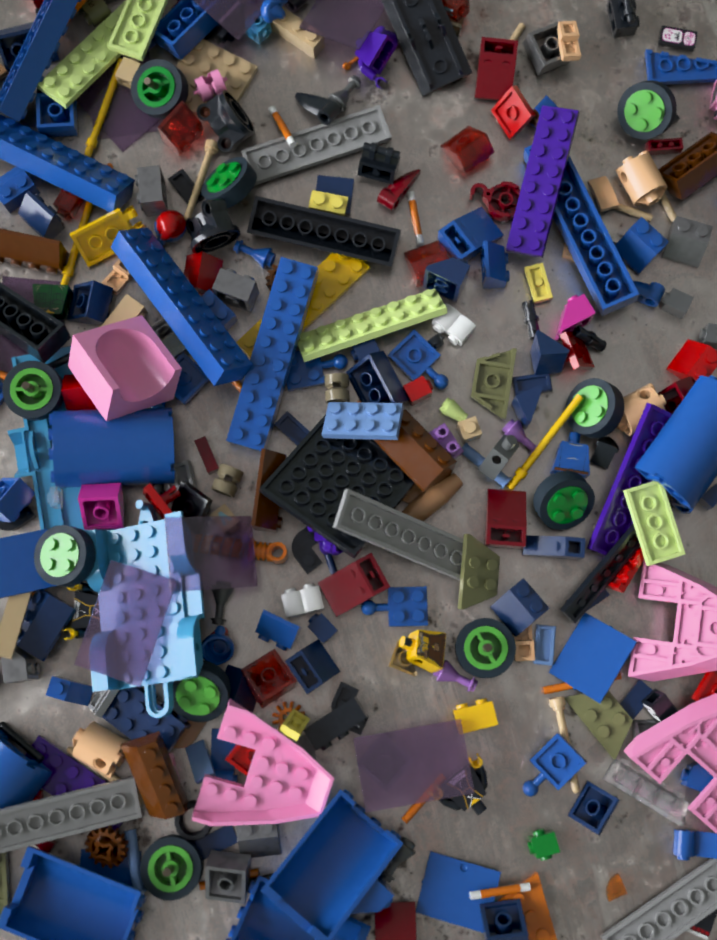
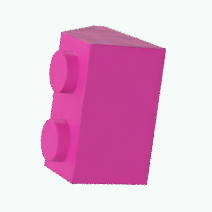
[555,294,596,341]
[78,483,124,530]

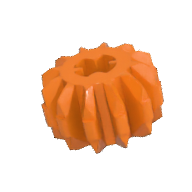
[272,701,305,732]

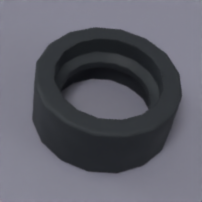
[174,800,212,841]

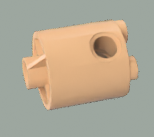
[616,150,668,206]
[616,383,666,436]
[72,721,128,779]

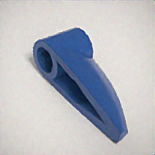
[633,281,665,307]

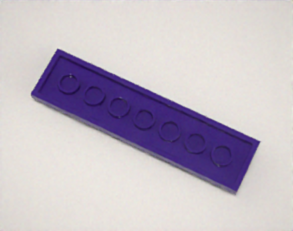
[505,105,580,258]
[587,403,672,555]

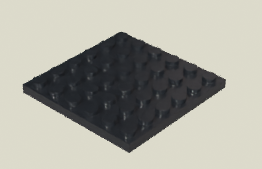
[259,414,415,559]

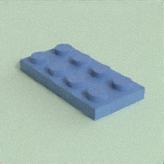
[322,402,404,440]

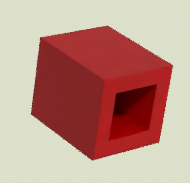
[403,375,433,406]

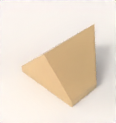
[388,639,418,676]

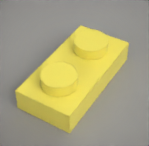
[308,190,348,216]
[524,263,553,304]
[279,709,310,741]

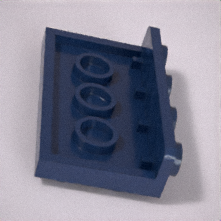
[102,686,191,753]

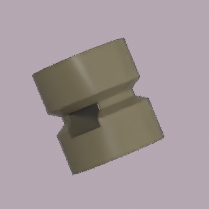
[324,373,350,404]
[211,464,244,498]

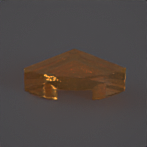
[606,873,627,901]

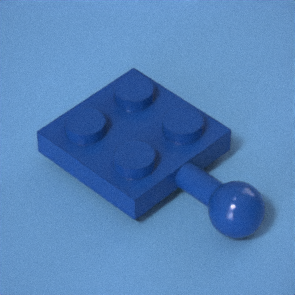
[388,329,449,389]
[287,351,348,392]
[150,352,209,408]
[361,586,428,627]
[523,732,587,797]

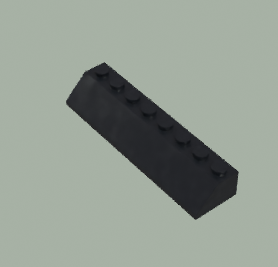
[247,196,401,267]

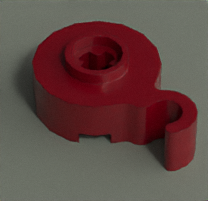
[469,181,520,222]

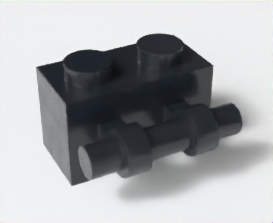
[607,0,640,38]
[357,142,401,185]

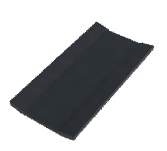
[381,0,473,96]

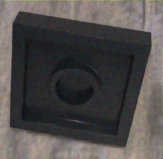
[170,481,213,535]

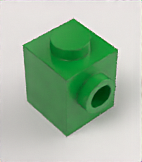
[527,829,560,861]

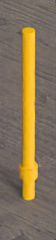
[84,58,122,157]
[60,201,93,285]
[507,394,584,490]

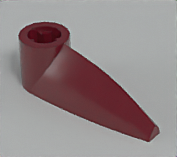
[377,169,421,211]

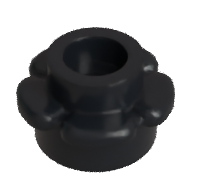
[427,333,445,349]

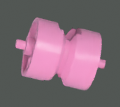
[193,69,228,102]

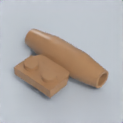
[402,473,463,522]

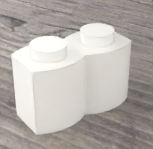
[432,303,476,346]
[281,583,324,619]

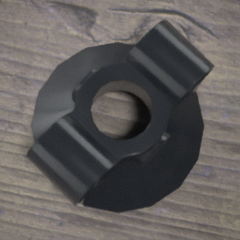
[196,90,255,152]
[186,198,241,254]

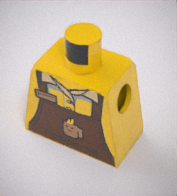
[399,630,446,673]

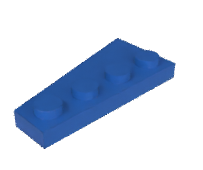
[644,49,717,85]

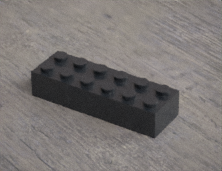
[0,283,71,363]

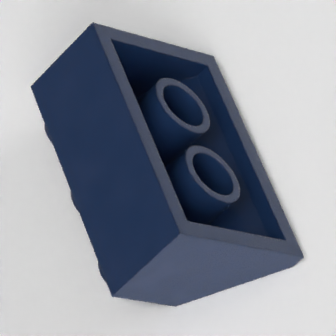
[0,22,59,72]
[423,257,470,303]
[346,351,409,404]
[16,589,77,661]

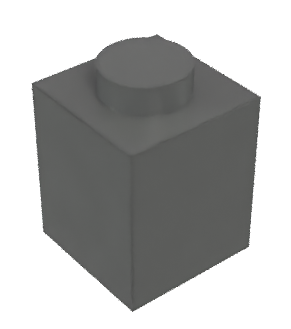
[661,288,694,319]
[699,323,717,349]

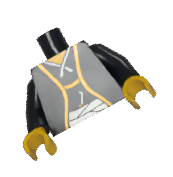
[63,582,101,641]
[429,753,488,815]

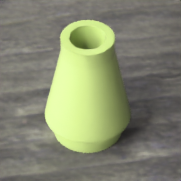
[439,398,468,422]

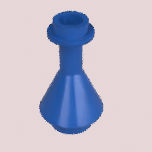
[233,240,276,269]

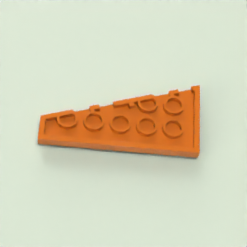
[495,872,557,940]

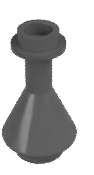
[328,75,361,112]
[210,581,234,625]
[380,836,416,883]

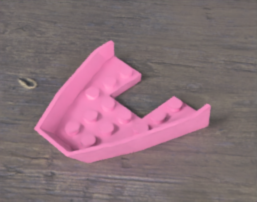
[628,559,717,682]
[624,693,717,834]
[192,698,334,826]

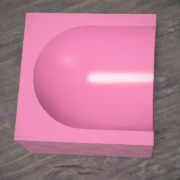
[68,315,182,422]

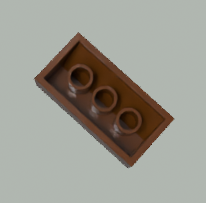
[658,132,717,200]
[0,229,69,275]
[374,409,457,492]
[251,448,287,533]
[121,731,188,820]

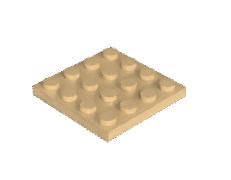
[176,39,258,118]

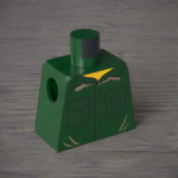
[33,284,73,319]

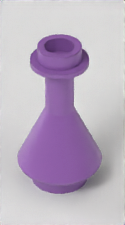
[502,419,538,455]
[433,660,478,692]

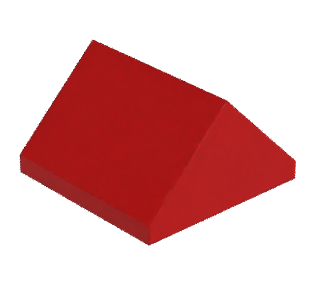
[184,251,224,295]
[61,374,98,410]

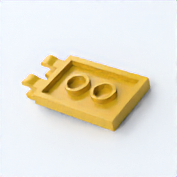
[69,205,145,267]

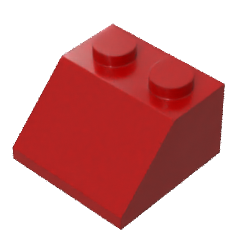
[666,339,717,383]

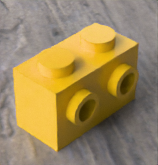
[452,698,499,734]

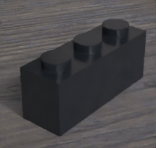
[303,696,368,751]

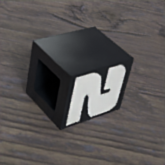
[641,689,678,722]

